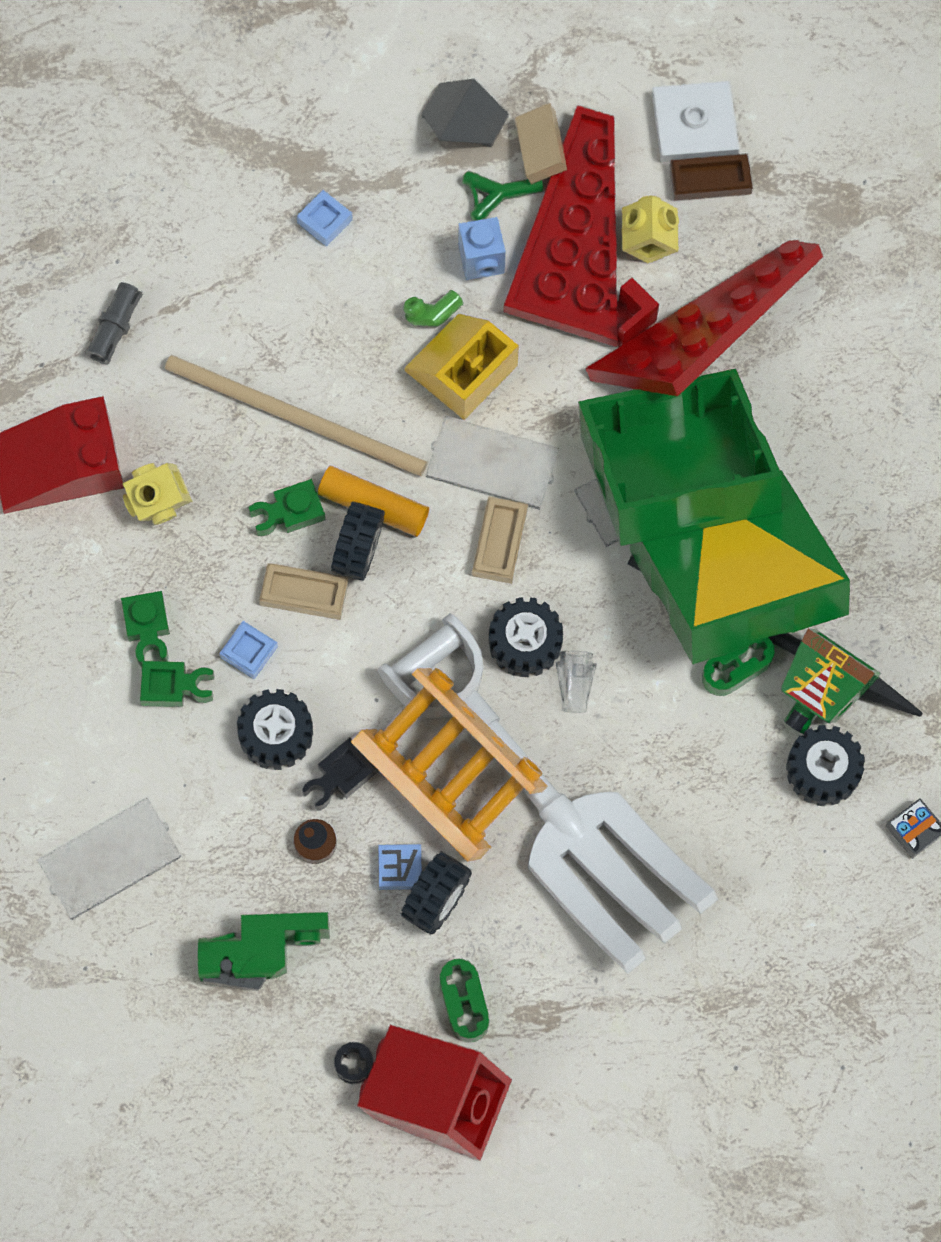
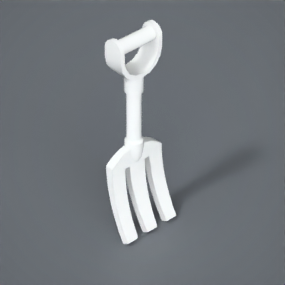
[378,613,718,974]

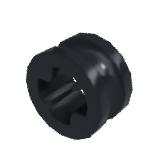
[334,1042,374,1085]

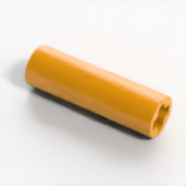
[318,465,429,537]

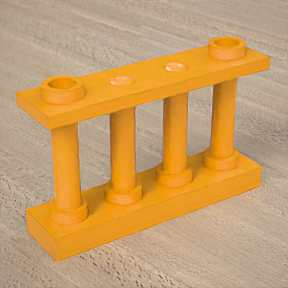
[351,668,548,862]

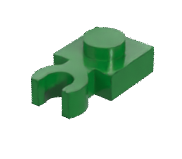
[248,479,326,536]
[121,591,170,667]
[140,661,215,707]

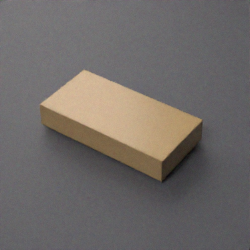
[515,103,567,184]
[472,496,528,584]
[259,563,349,620]

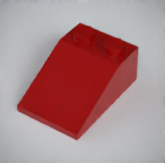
[0,396,124,514]

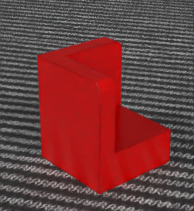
[617,277,659,347]

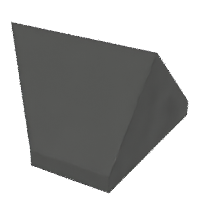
[422,78,509,148]

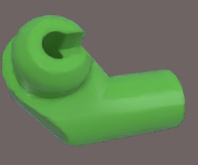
[403,290,464,327]

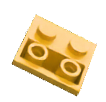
[405,314,519,420]

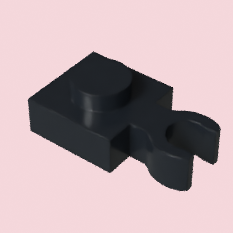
[302,737,378,811]

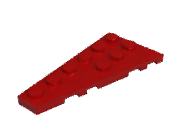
[503,105,618,347]
[585,240,823,396]

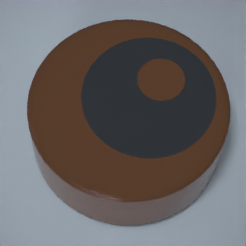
[294,819,337,864]

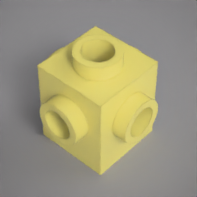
[621,195,679,264]
[123,463,193,525]

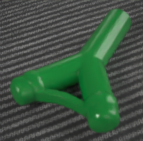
[462,171,544,221]

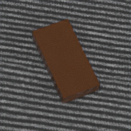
[669,154,753,201]

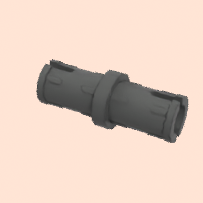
[86,282,143,364]

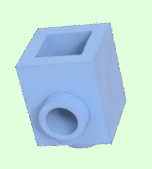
[458,217,506,280]

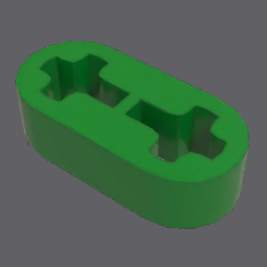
[702,638,775,696]
[440,959,489,1043]

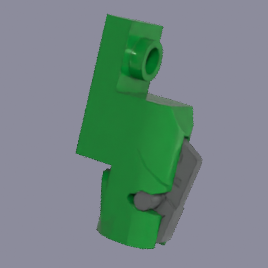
[198,912,330,991]

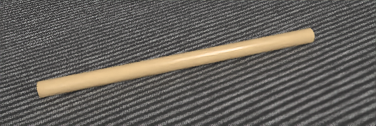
[165,355,427,477]

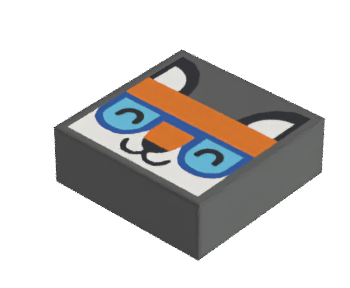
[886,798,941,859]

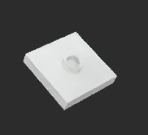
[652,81,739,162]

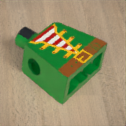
[781,628,881,734]

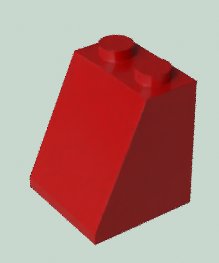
[357,1024,512,1161]

